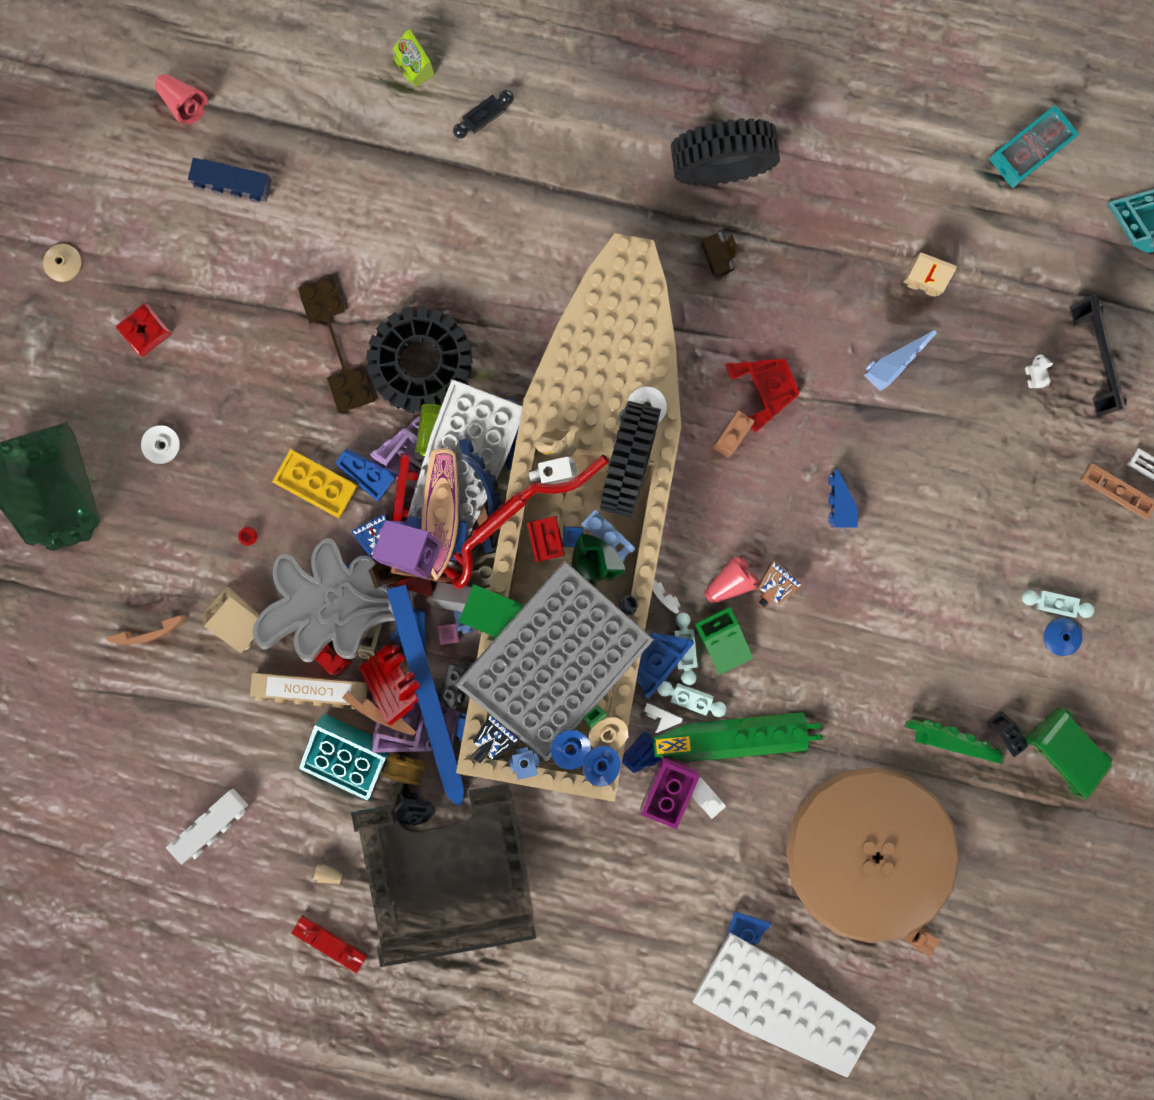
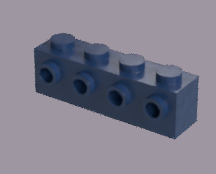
[188,157,272,203]

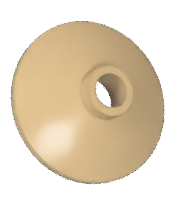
[43,244,82,282]
[589,717,628,751]

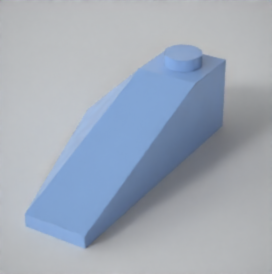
[864,330,937,391]

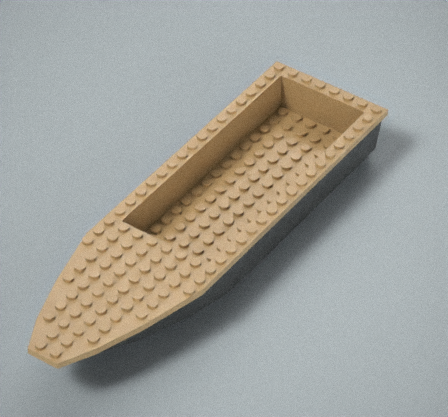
[456,233,681,802]

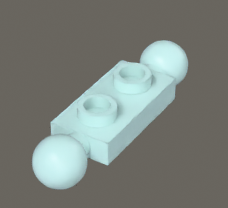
[1022,590,1094,618]
[674,613,698,685]
[657,681,727,717]

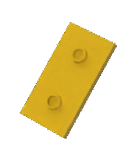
[272,448,358,519]

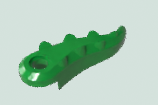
[904,719,1004,764]

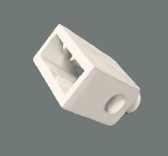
[529,456,578,484]

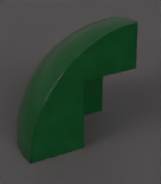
[571,534,626,586]

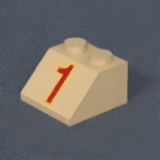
[903,252,957,297]

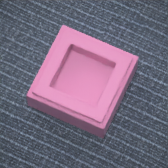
[438,623,460,645]

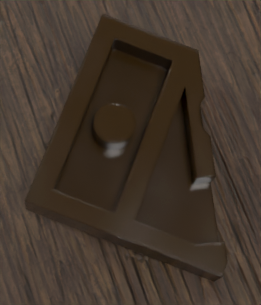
[368,561,410,589]

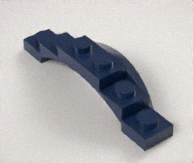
[459,435,502,553]

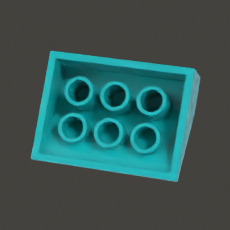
[299,713,389,801]

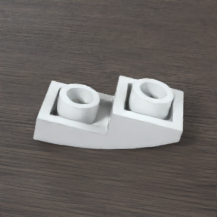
[652,580,681,613]

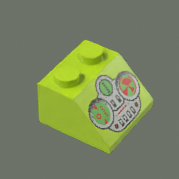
[393,29,434,87]

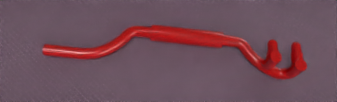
[444,454,609,589]

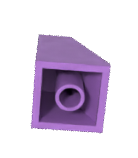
[372,520,441,580]

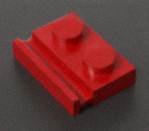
[527,516,566,562]

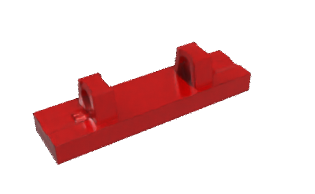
[391,453,418,522]
[291,915,368,974]

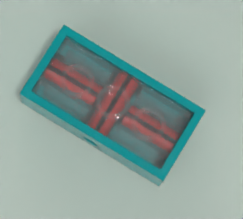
[989,105,1079,189]

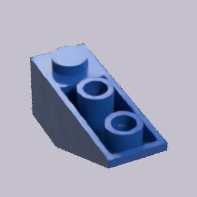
[828,470,858,528]

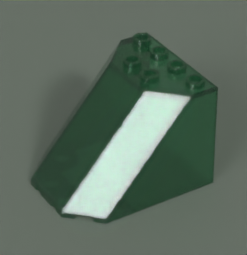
[0,422,100,551]

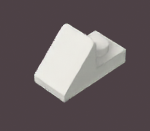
[643,702,682,733]
[692,777,726,819]

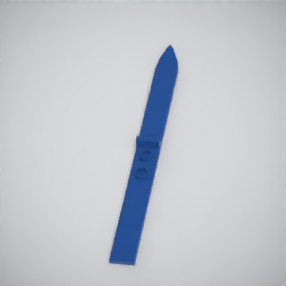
[387,584,464,805]

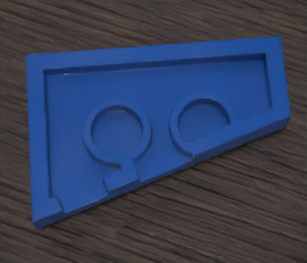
[335,449,398,502]

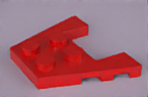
[725,359,800,433]

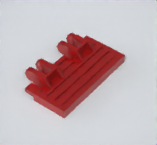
[359,644,420,726]

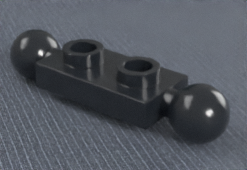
[453,90,514,139]

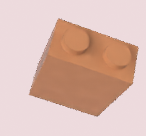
[712,410,755,458]

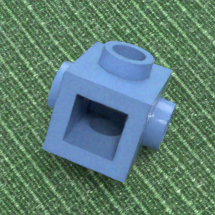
[509,747,540,780]

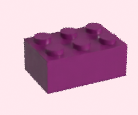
[640,756,700,829]

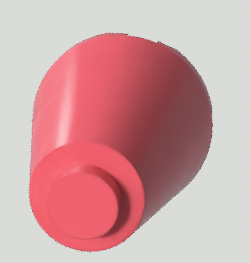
[155,74,208,125]

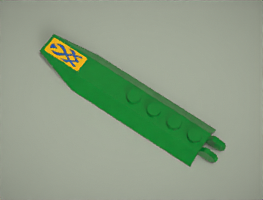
[653,712,823,761]

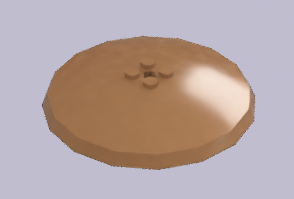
[786,767,960,943]

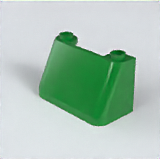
[1024,708,1113,800]

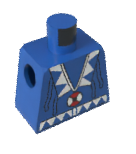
[352,514,389,556]

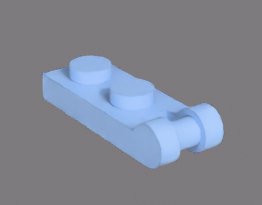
[581,510,635,562]

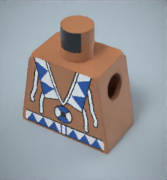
[756,561,803,609]

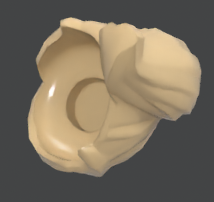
[534,426,579,458]

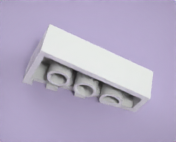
[165,788,249,865]

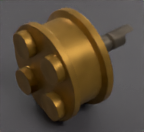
[381,752,427,807]

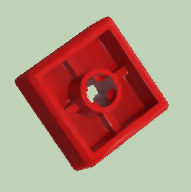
[116,303,171,357]

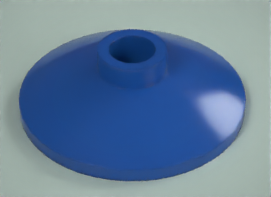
[1044,618,1082,656]
[550,730,591,769]
[583,746,621,787]

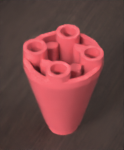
[704,556,760,604]

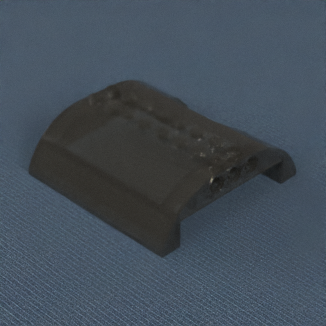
[351,783,537,967]

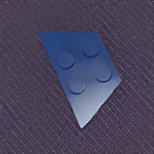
[637,633,694,699]

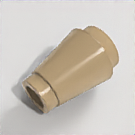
[313,863,343,884]

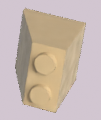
[202,587,260,653]

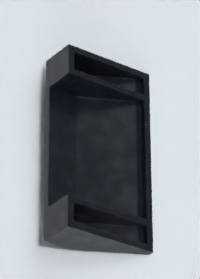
[1070,294,1127,417]

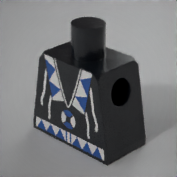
[471,714,520,764]

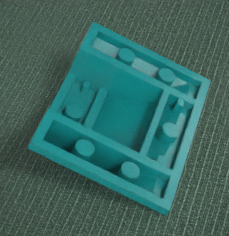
[1108,189,1154,253]

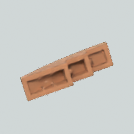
[342,692,416,736]

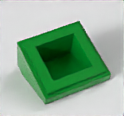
[583,705,607,728]

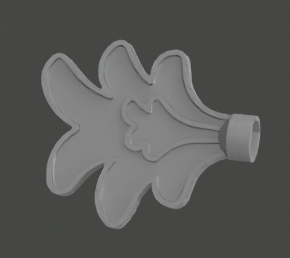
[253,538,414,662]

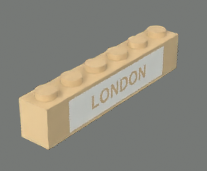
[250,672,370,709]

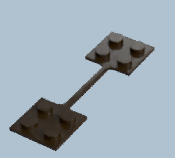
[297,276,375,413]

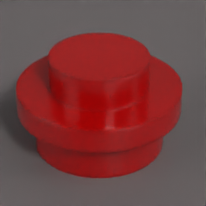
[238,527,258,546]

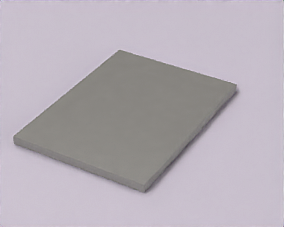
[456,560,654,761]

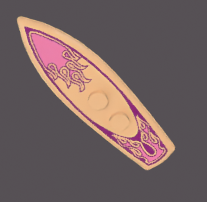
[421,449,459,580]

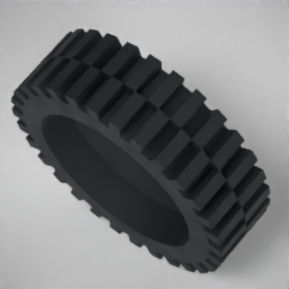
[671,118,780,186]
[600,401,661,518]

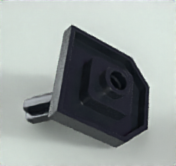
[388,783,436,826]

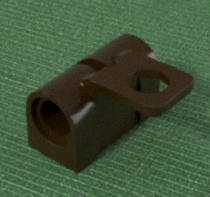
[701,232,739,278]

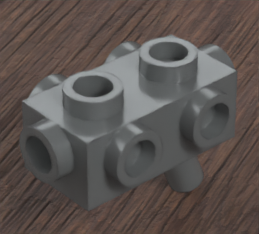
[436,662,469,709]

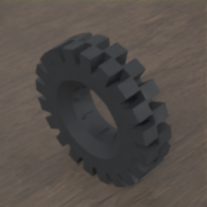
[366,307,473,414]

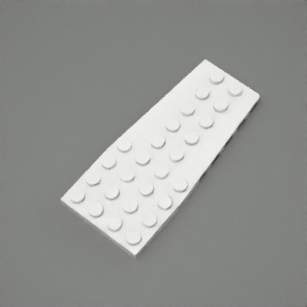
[406,379,523,566]
[691,933,876,1077]

